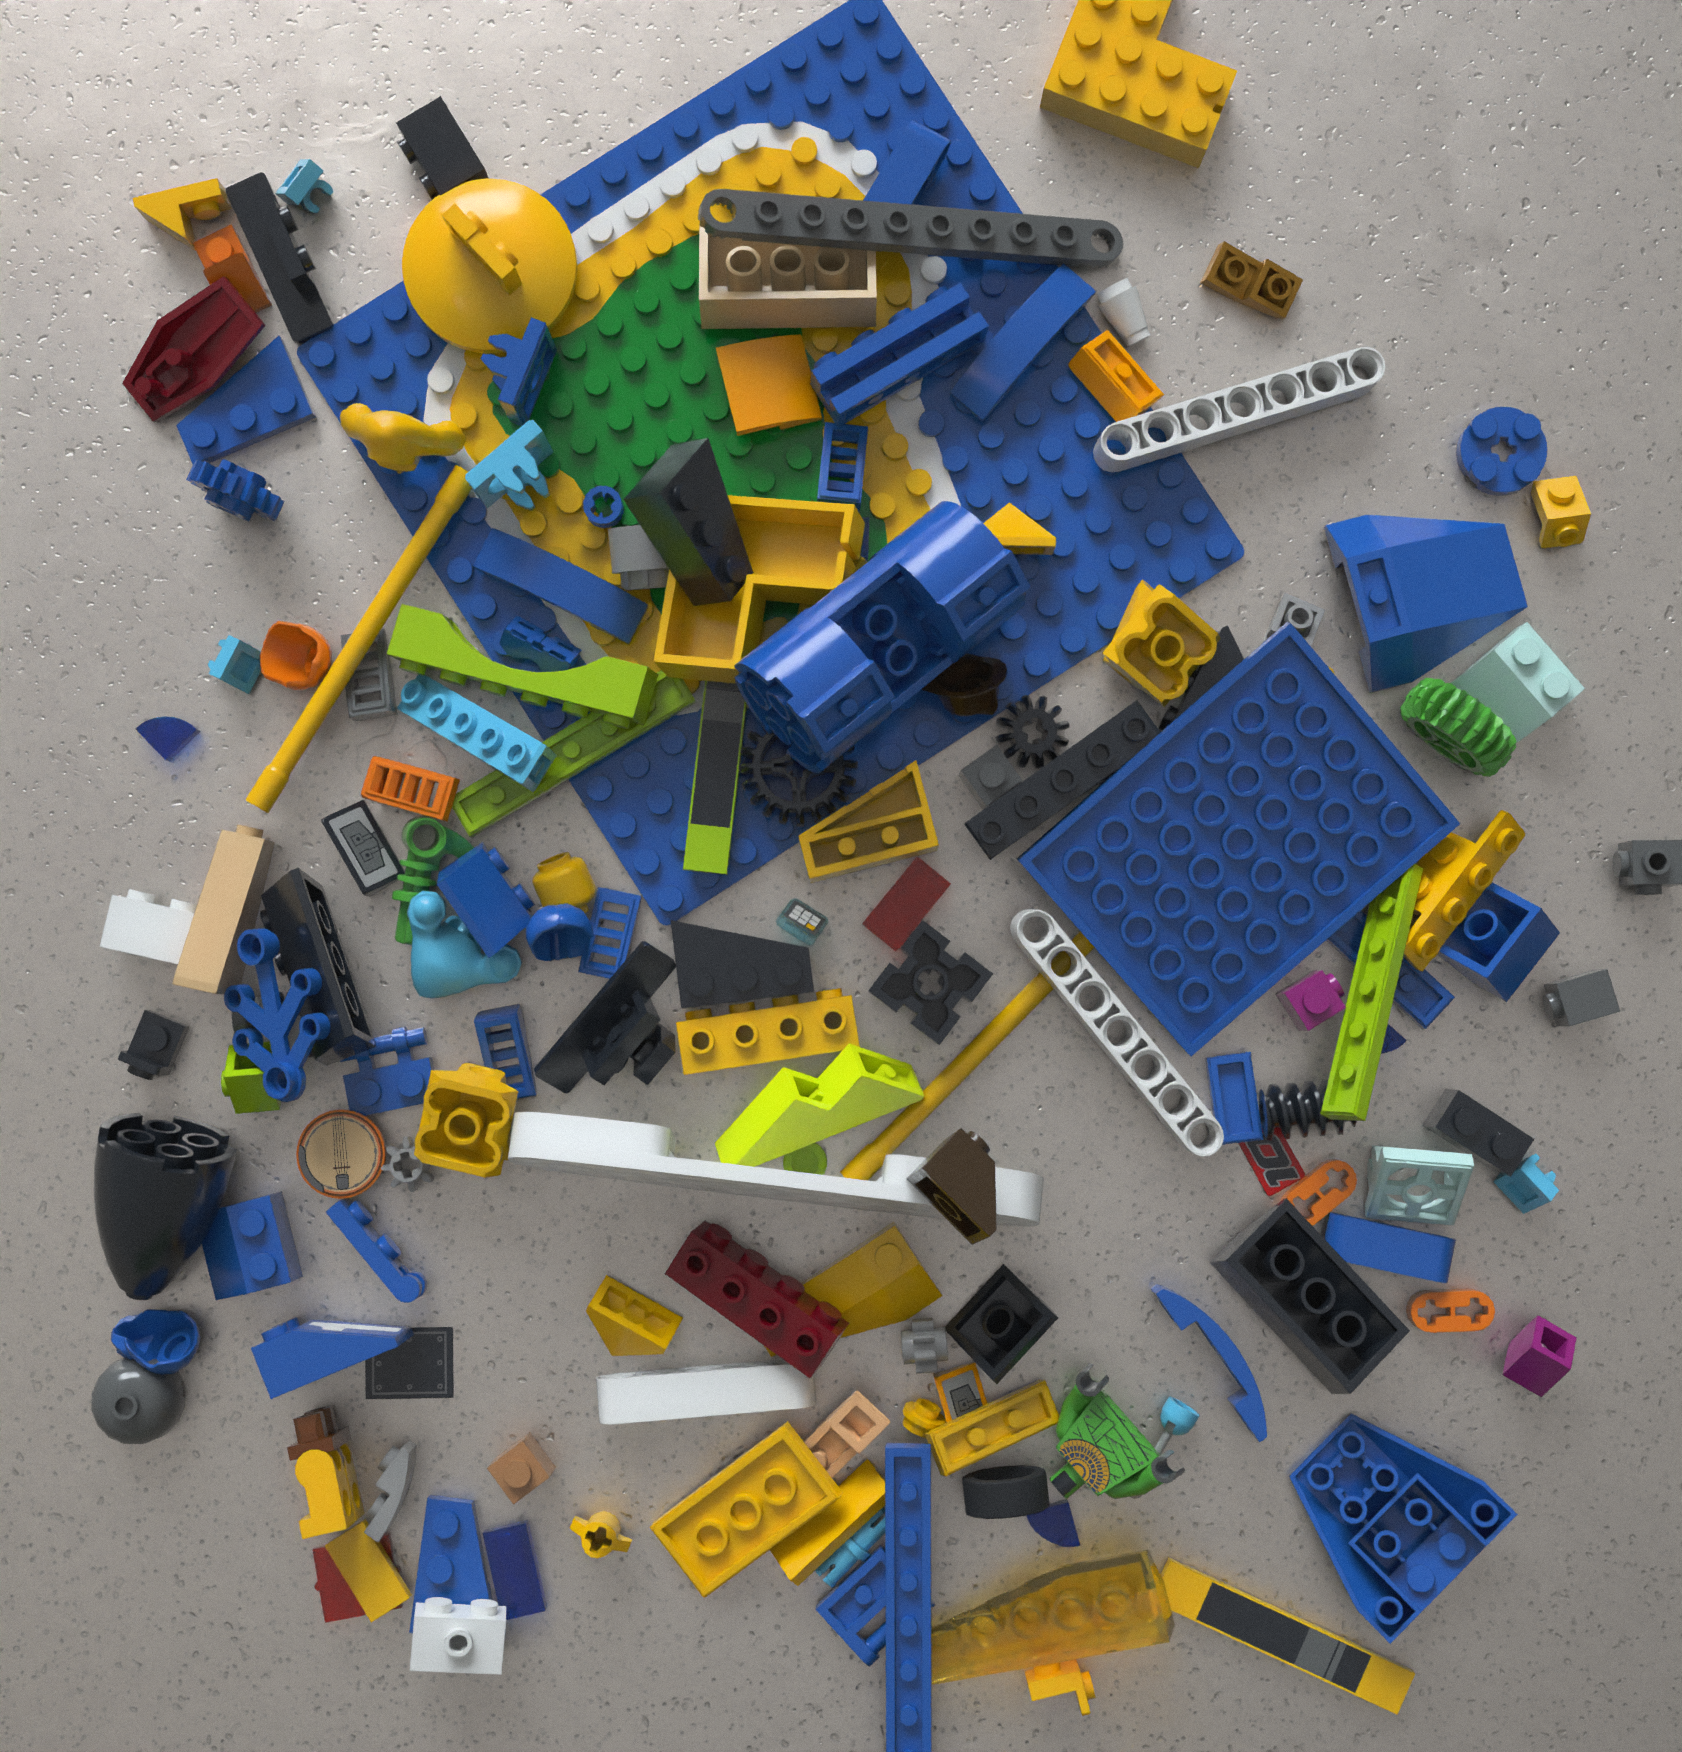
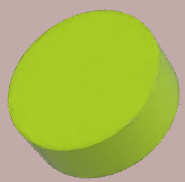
[783,1142,827,1175]

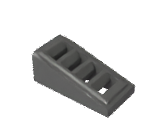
[341,628,398,721]

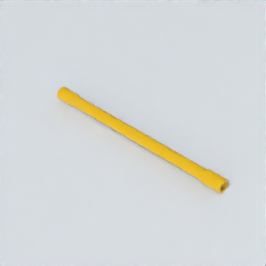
[245,465,472,813]
[840,931,1095,1181]

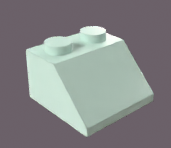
[1451,622,1585,743]

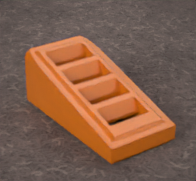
[361,756,460,822]

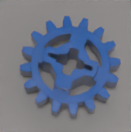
[186,459,285,522]

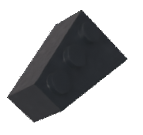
[623,438,754,606]
[670,920,814,1009]

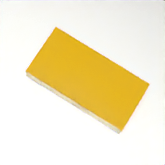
[325,1518,412,1622]

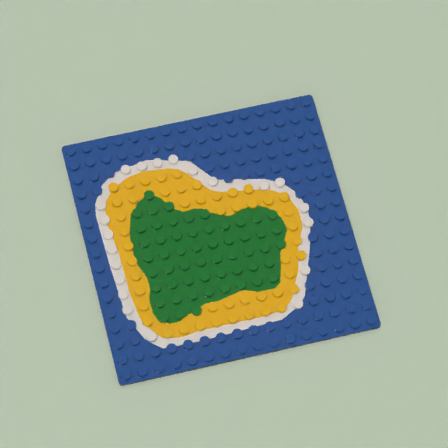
[297,0,1244,926]

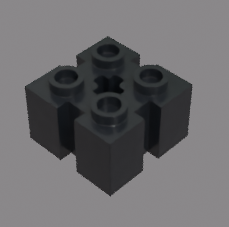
[868,920,993,1045]

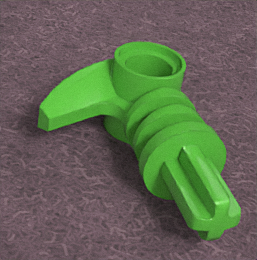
[392,816,474,945]

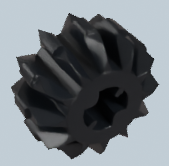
[995,695,1070,769]

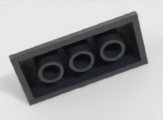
[260,868,376,1066]
[1210,1198,1410,1394]

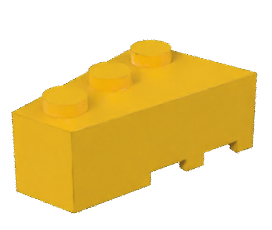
[798,760,939,883]

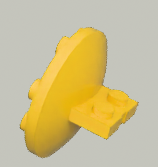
[402,179,578,353]

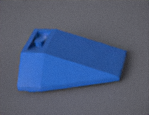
[1324,515,1528,693]
[1289,1413,1518,1644]

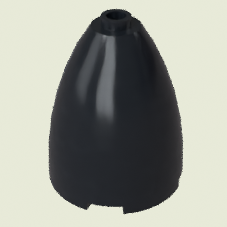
[94,1113,237,1300]

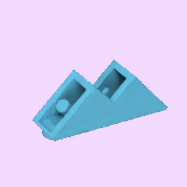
[397,675,557,793]

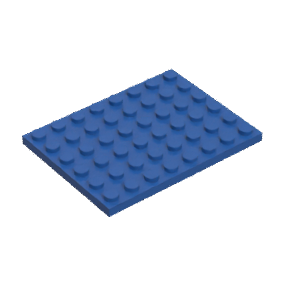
[1016,622,1460,1057]

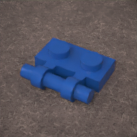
[340,1026,434,1116]

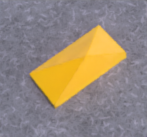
[983,502,1056,555]
[586,1275,683,1356]

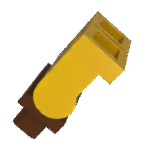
[287,1405,365,1539]

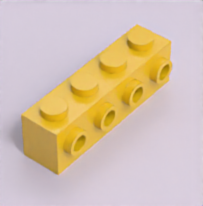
[676,988,860,1075]

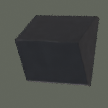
[945,1264,1058,1384]

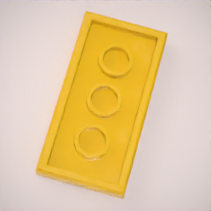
[649,1421,843,1598]

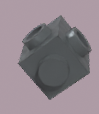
[1613,840,1682,895]

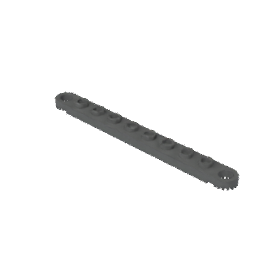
[697,189,1123,268]

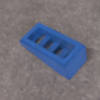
[817,422,868,513]
[578,887,642,979]
[474,1004,537,1099]

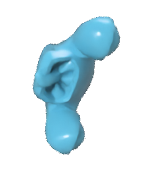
[407,891,522,999]

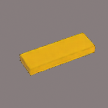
[924,1379,1059,1476]
[770,1459,885,1586]

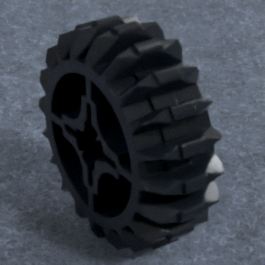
[739,724,858,827]

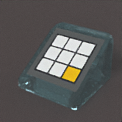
[775,898,829,947]

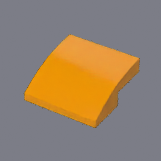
[716,334,822,436]

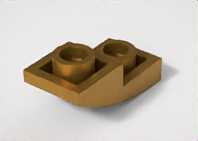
[1200,241,1303,319]

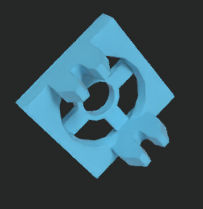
[465,419,553,511]

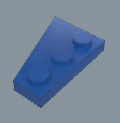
[176,335,316,464]
[409,1495,493,1633]

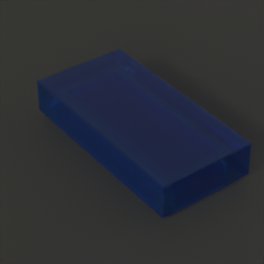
[482,1520,547,1620]

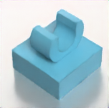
[275,159,333,213]
[208,635,261,694]
[1493,1154,1559,1214]

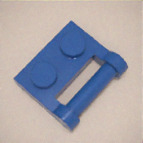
[816,1544,935,1667]

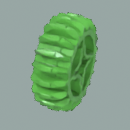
[1400,678,1517,777]

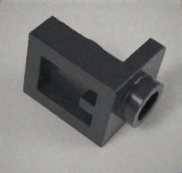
[118,1010,190,1080]
[629,1023,676,1086]

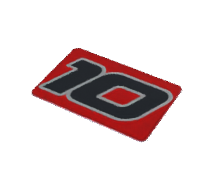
[1238,1125,1305,1196]

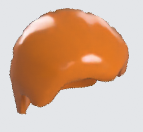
[260,621,332,690]

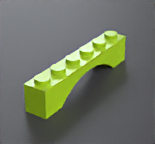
[387,604,658,729]

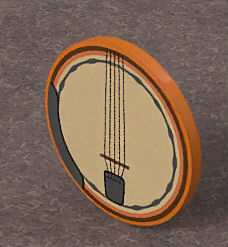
[296,1109,386,1199]

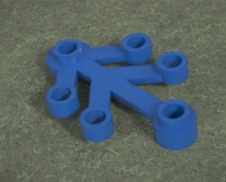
[224,928,331,1102]

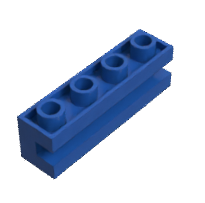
[810,282,989,428]

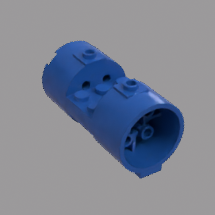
[734,501,1030,773]

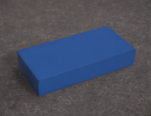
[1205,1052,1263,1145]

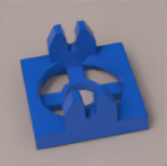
[481,317,557,426]

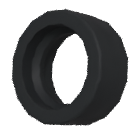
[962,1465,1050,1519]

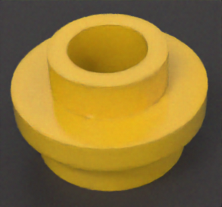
[902,1398,946,1438]

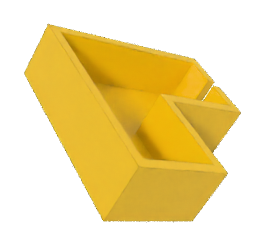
[1039,0,1237,168]
[653,495,865,683]

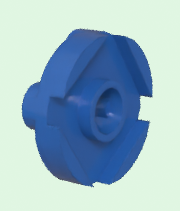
[1456,407,1547,496]

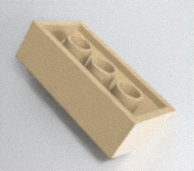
[699,224,877,329]

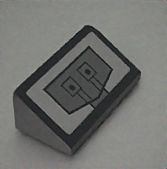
[321,800,405,897]

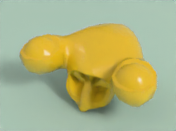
[340,403,466,474]

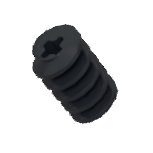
[1259,1080,1357,1141]

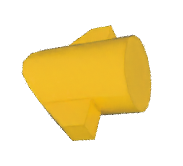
[570,1511,633,1558]

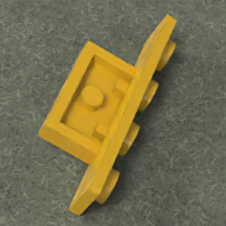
[1403,810,1525,971]

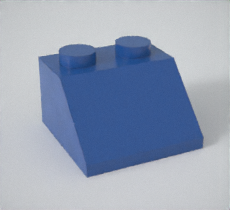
[437,842,535,958]
[1437,882,1560,1002]
[202,1191,303,1300]

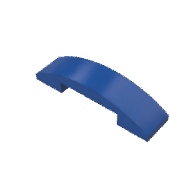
[950,263,1096,422]
[473,528,649,644]
[1151,1284,1267,1442]

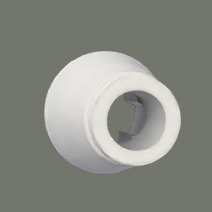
[1096,278,1150,347]

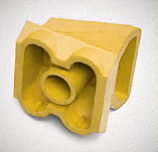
[1102,579,1221,707]
[414,1063,518,1178]

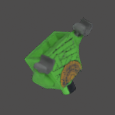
[1049,1363,1185,1499]

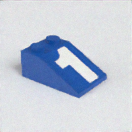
[251,1317,414,1399]

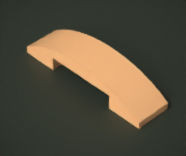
[804,1390,890,1478]

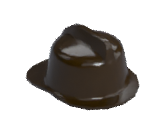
[921,653,1008,716]

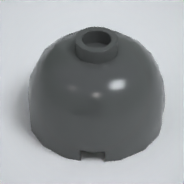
[91,1358,186,1444]

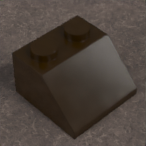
[906,1128,997,1245]

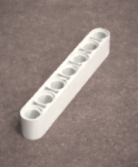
[1093,347,1386,472]
[1010,909,1224,1157]

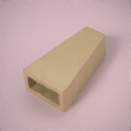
[172,824,275,994]

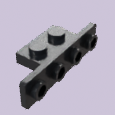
[225,172,334,344]
[534,941,676,1093]

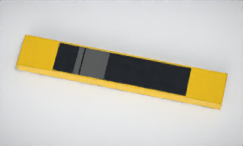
[1150,1557,1415,1715]

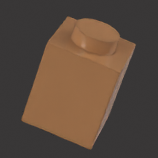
[487,1432,556,1505]

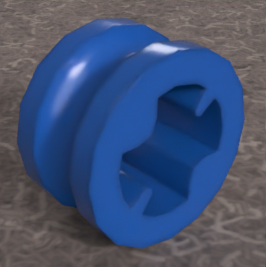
[583,486,624,529]

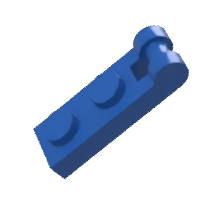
[326,1198,427,1303]

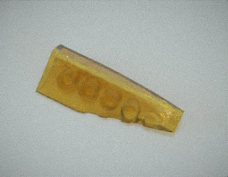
[932,1549,1175,1685]

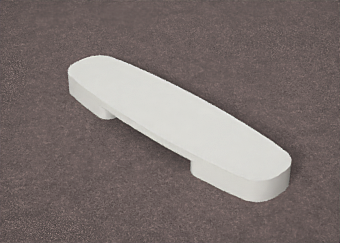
[508,1112,1044,1227]

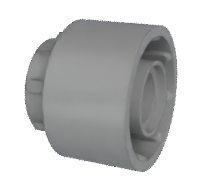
[608,525,669,590]

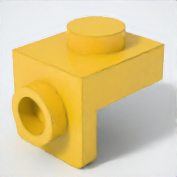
[1531,476,1591,548]
[1024,1658,1096,1716]

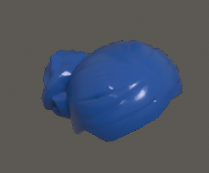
[526,903,594,962]
[111,1309,201,1375]

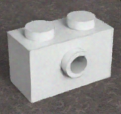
[100,889,197,964]
[410,1597,506,1675]

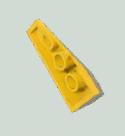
[764,1221,943,1357]

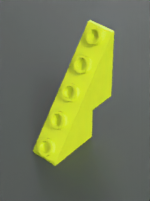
[715,1043,925,1167]

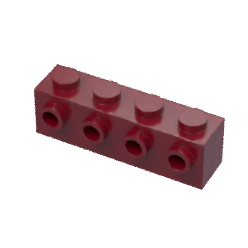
[665,1220,850,1378]

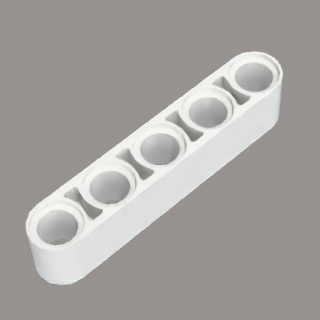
[596,1359,816,1424]

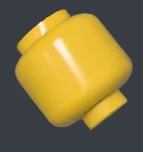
[532,852,597,913]

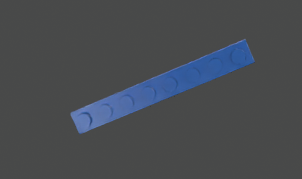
[885,1443,932,1752]

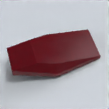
[122,276,266,422]

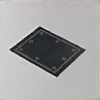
[365,1327,454,1399]

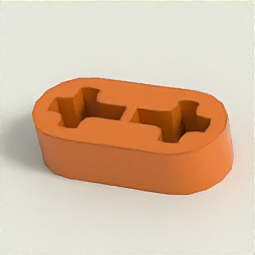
[1281,1159,1357,1226]
[1406,1288,1495,1333]

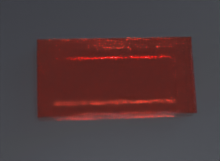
[862,856,951,952]

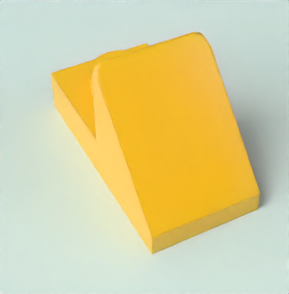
[132,178,232,251]

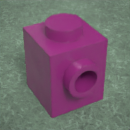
[1275,970,1346,1031]
[1502,1315,1577,1397]

